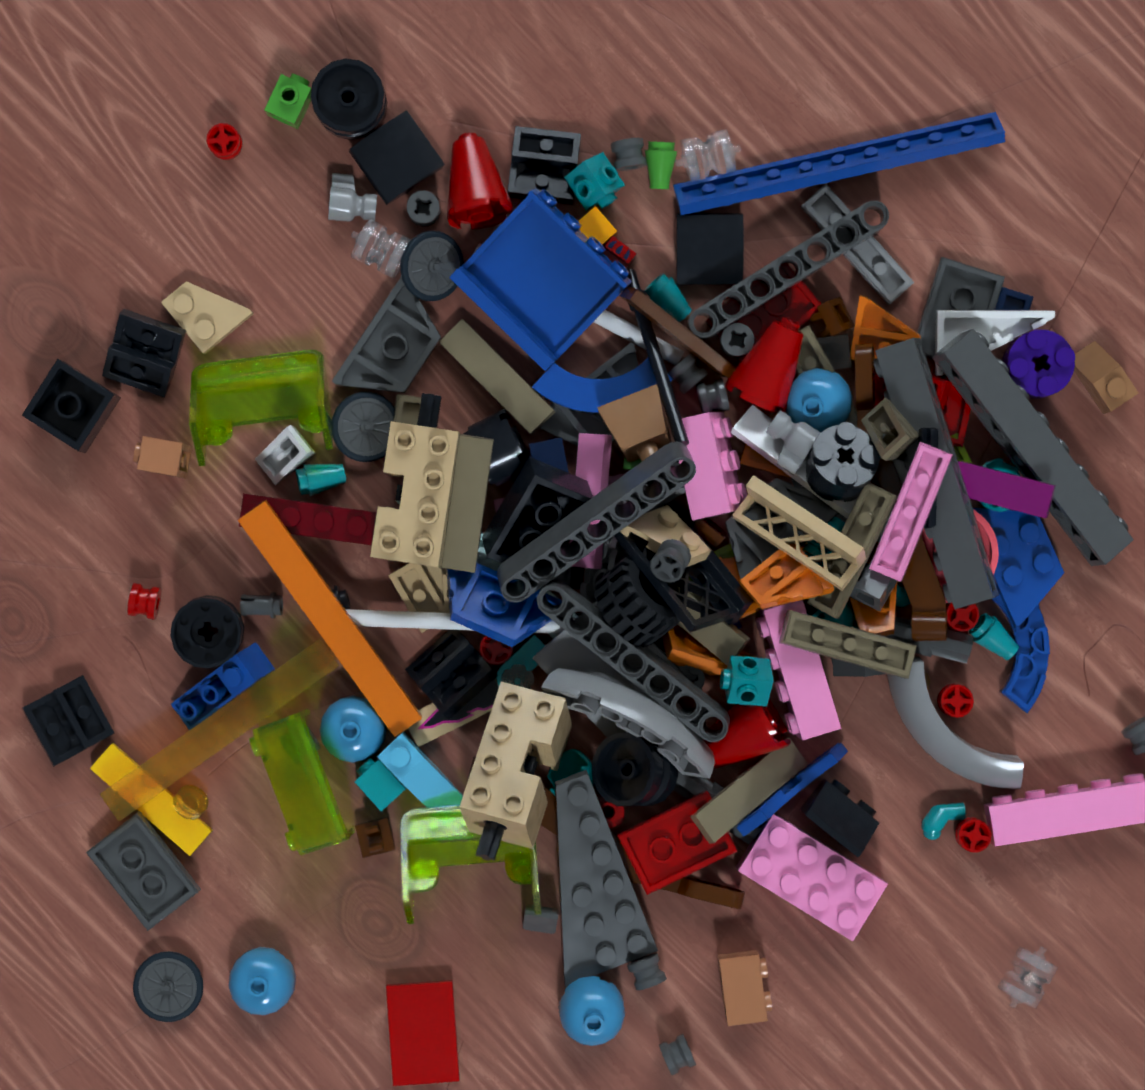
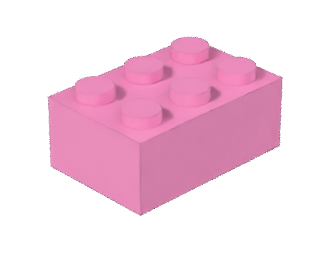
[679,412,747,520]

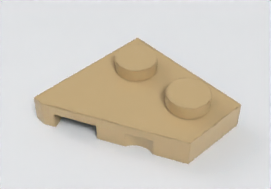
[161,281,253,354]
[620,505,711,567]
[388,563,450,633]

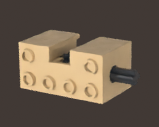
[370,393,460,568]
[459,682,572,861]

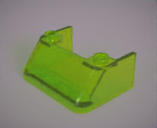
[189,350,333,466]
[249,708,356,856]
[400,805,542,924]

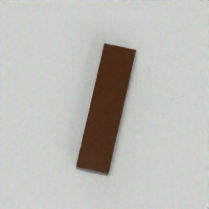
[620,286,735,378]

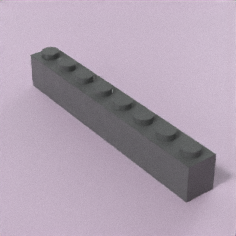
[932,329,1134,566]
[874,338,999,609]

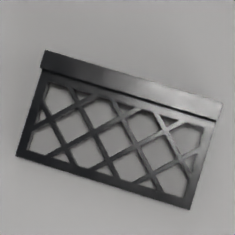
[614,502,753,632]

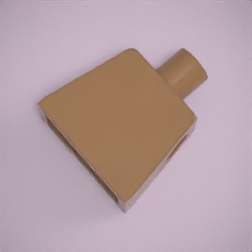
[597,384,671,462]

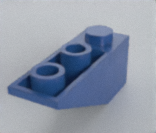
[171,642,275,731]

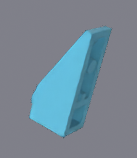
[377,732,463,827]

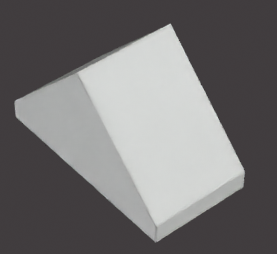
[255,425,316,485]

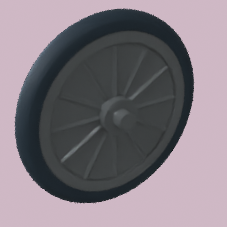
[400,231,464,301]
[331,392,395,462]
[133,951,204,1022]

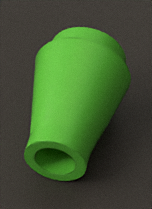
[645,141,678,189]

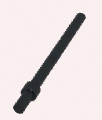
[627,269,689,446]

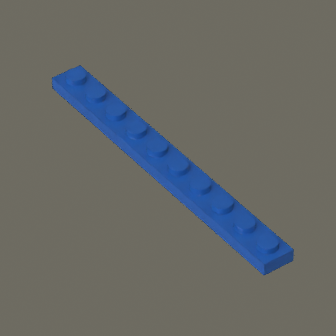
[673,112,1005,215]

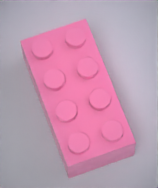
[755,600,841,740]
[736,813,888,941]

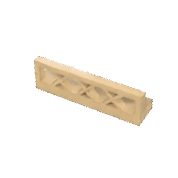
[732,475,866,591]

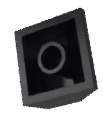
[799,779,879,857]

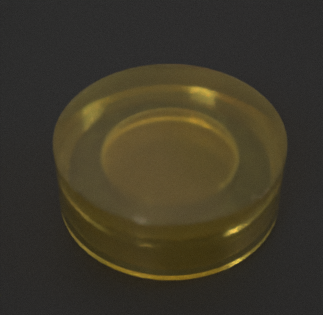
[173,785,209,820]

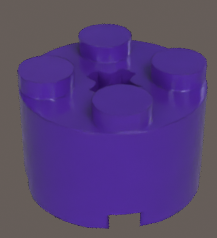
[1002,329,1075,399]

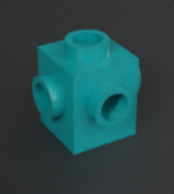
[564,152,625,211]
[720,655,774,706]

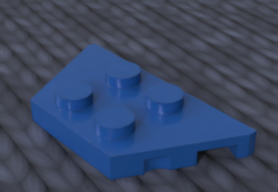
[972,508,1065,628]
[446,563,562,647]

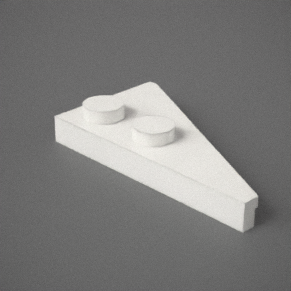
[935,310,1055,375]

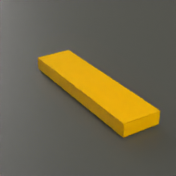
[90,743,213,856]

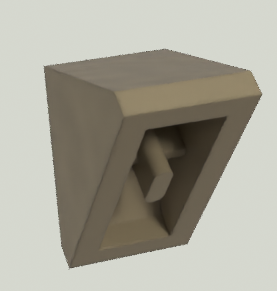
[861,397,918,461]

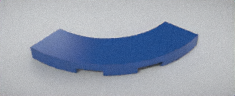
[532,358,673,413]
[991,594,1050,713]
[736,742,848,837]

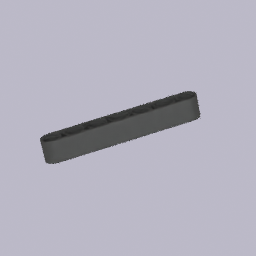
[687,201,889,340]
[497,441,696,602]
[537,580,730,742]

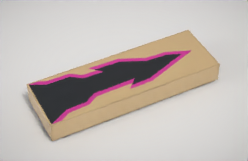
[408,678,499,747]

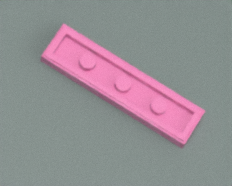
[570,433,612,569]
[869,442,953,582]

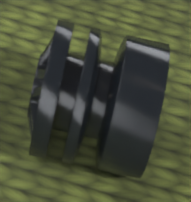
[170,595,245,669]

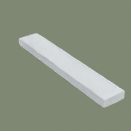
[731,405,893,543]

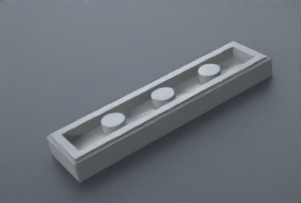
[800,184,914,306]

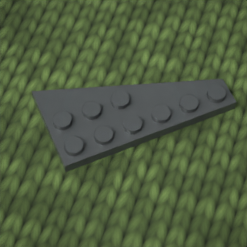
[555,770,658,987]

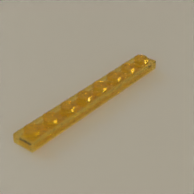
[100,639,339,821]

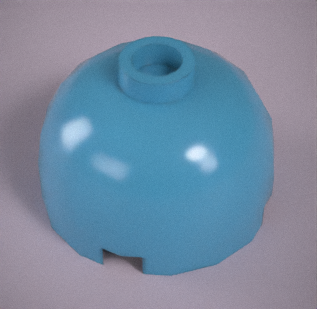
[786,368,853,432]
[319,696,387,763]
[228,947,296,1015]
[558,976,625,1046]

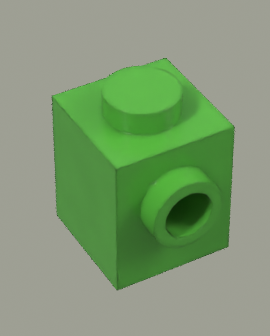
[264,73,312,130]

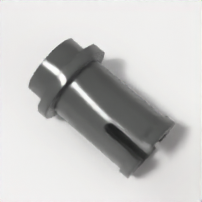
[240,592,283,618]

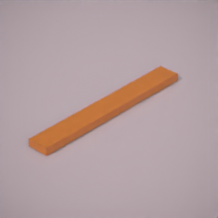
[238,500,422,737]

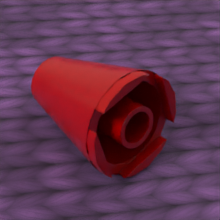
[447,133,513,230]
[724,317,804,413]
[702,699,791,769]

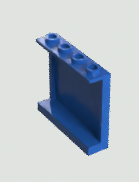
[449,188,632,371]

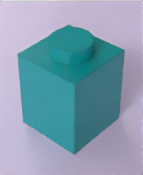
[354,758,406,811]

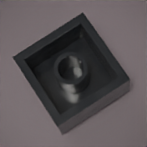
[22,359,121,453]

